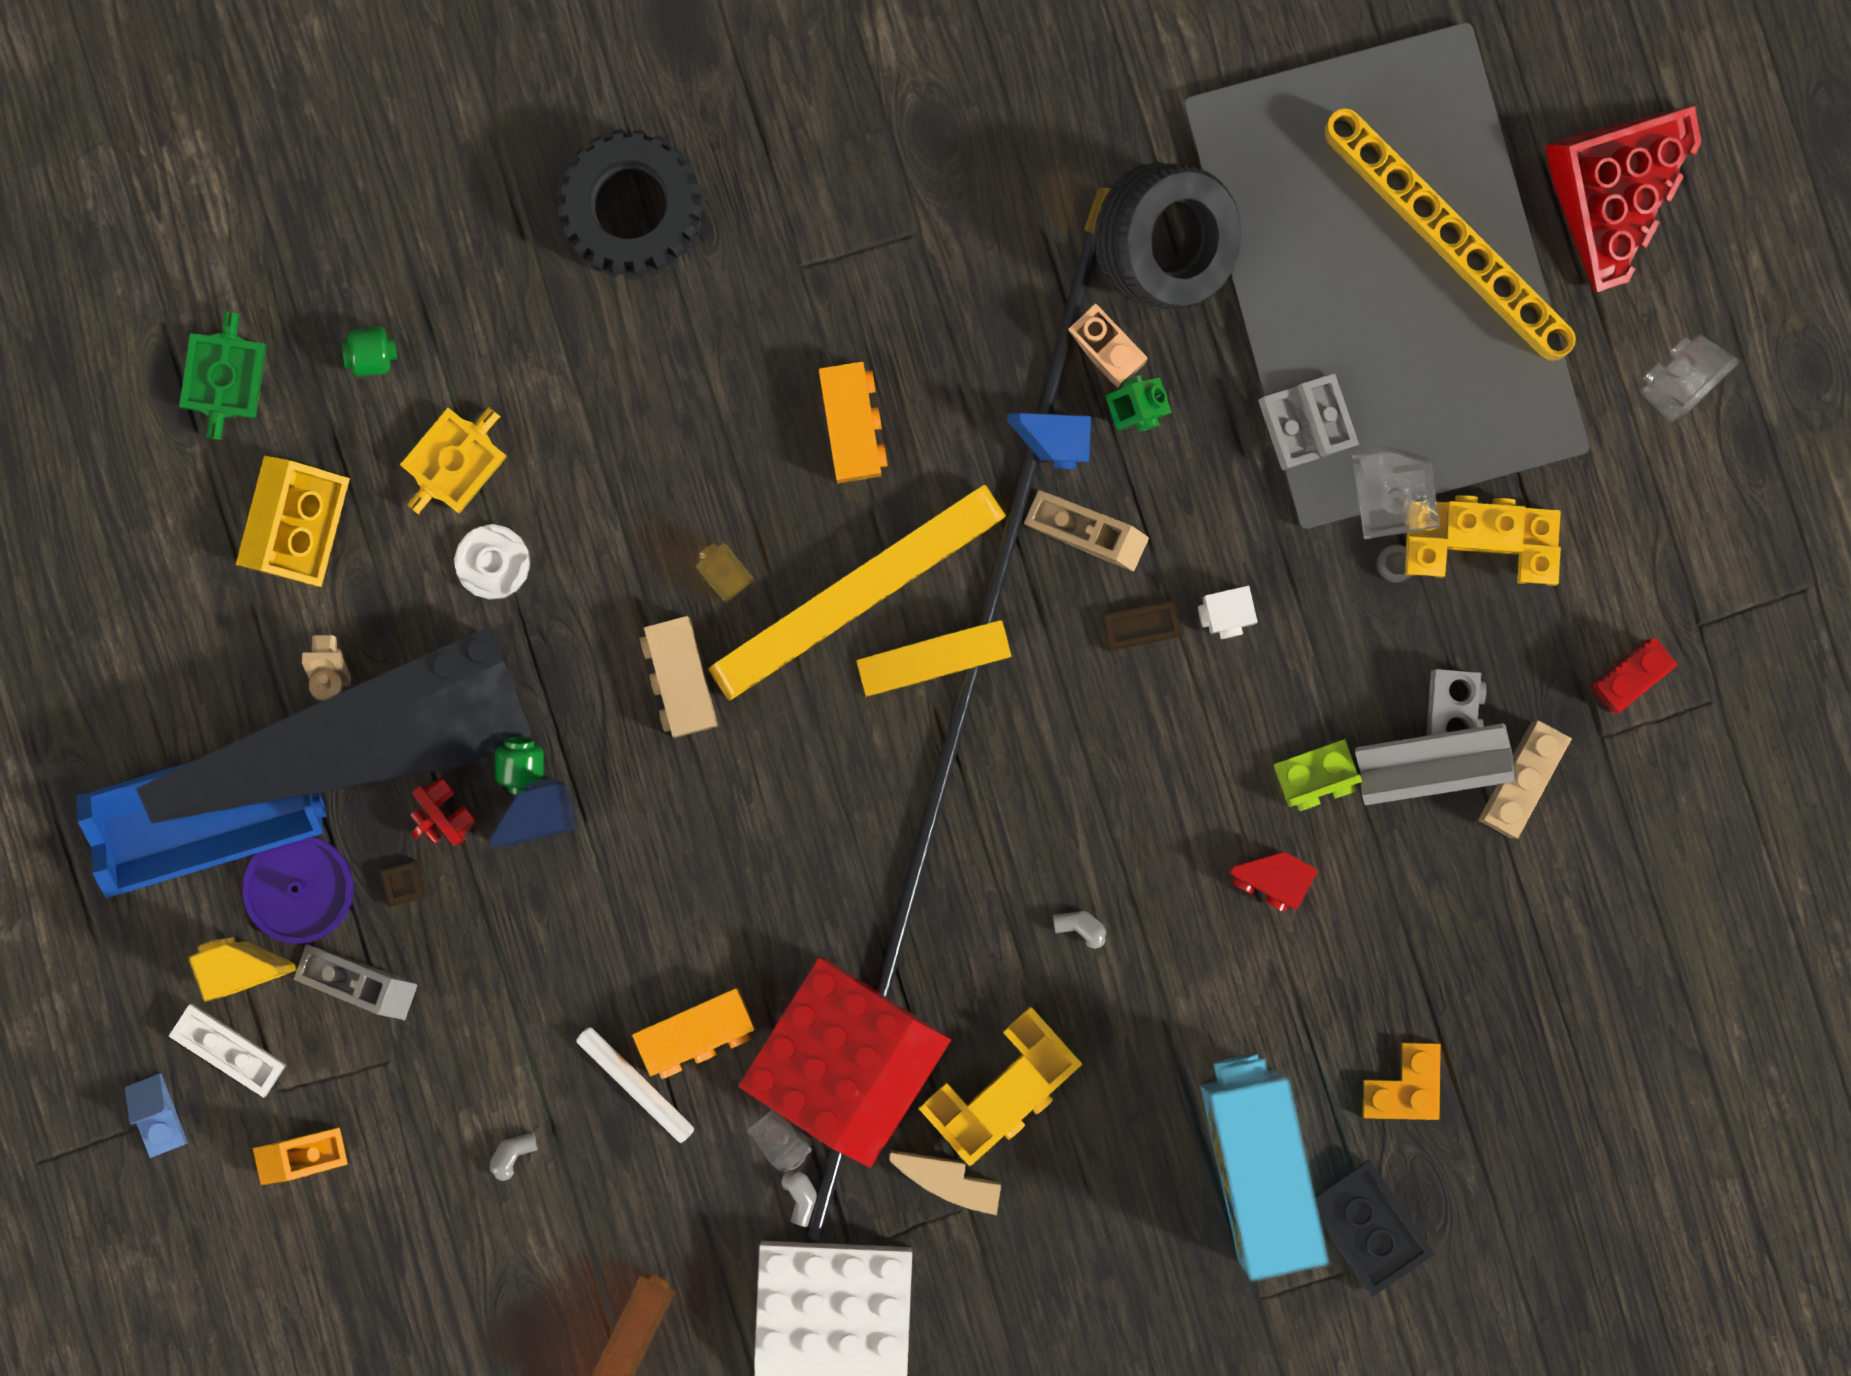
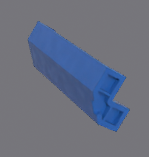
[76,762,327,898]

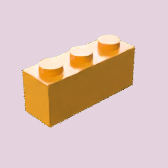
[819,362,888,483]
[632,987,756,1079]

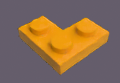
[1362,1043,1441,1120]

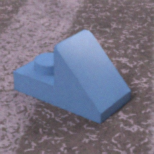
[125,1073,188,1158]

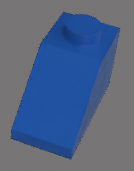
[1007,413,1091,469]

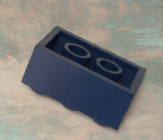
[490,778,578,847]

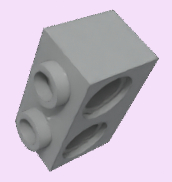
[1426,669,1486,736]

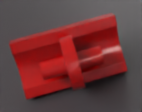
[410,778,478,846]

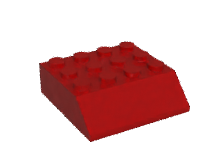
[738,958,952,1168]

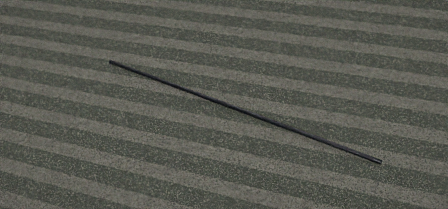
[806,189,1109,1241]

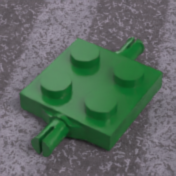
[179,312,267,440]

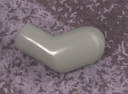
[490,1132,538,1181]
[781,1171,817,1227]

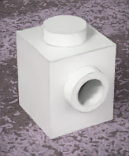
[1198,586,1258,639]

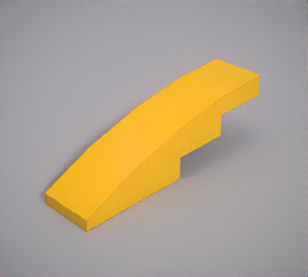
[856,620,1012,697]

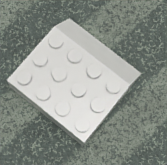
[755,1241,912,1376]

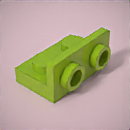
[1273,739,1362,811]

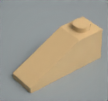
[1024,490,1149,572]

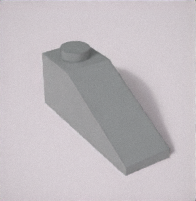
[294,944,418,1020]

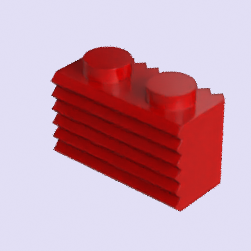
[1590,638,1677,714]

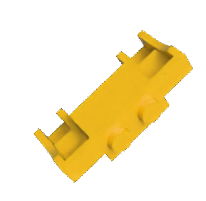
[1405,496,1561,586]
[919,1006,1082,1166]

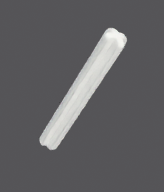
[576,1027,694,1143]

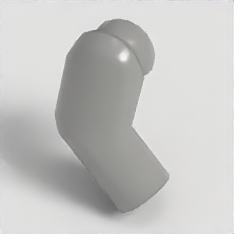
[1053,911,1106,949]

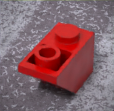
[1228,852,1318,913]

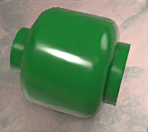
[341,326,398,377]
[495,737,544,794]

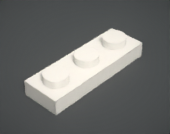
[169,1004,286,1098]

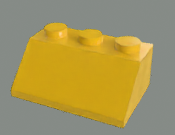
[236,456,350,587]
[190,937,297,1001]

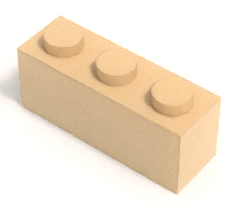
[640,616,719,738]
[1478,720,1572,838]

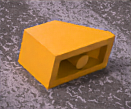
[253,1127,348,1185]

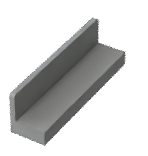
[1355,724,1515,805]

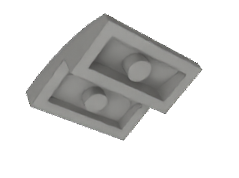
[1258,374,1359,471]

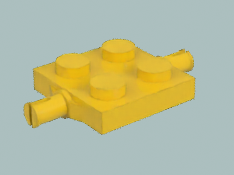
[400,407,507,514]

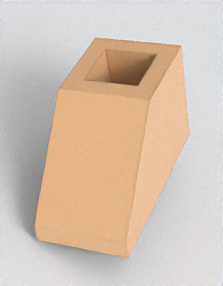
[1068,303,1147,389]

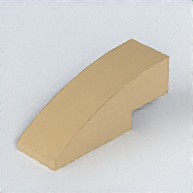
[889,1150,1001,1215]

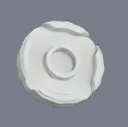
[454,524,530,600]

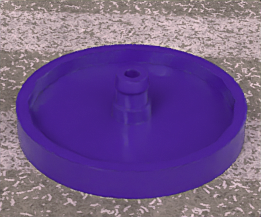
[243,836,354,944]

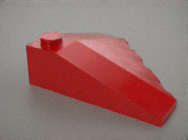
[1545,106,1702,292]

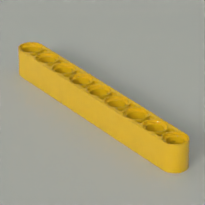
[1324,109,1576,361]
[707,485,1006,701]

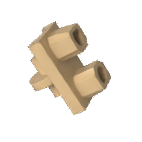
[302,635,351,702]

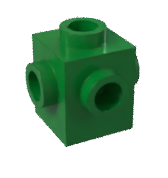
[1105,375,1172,432]

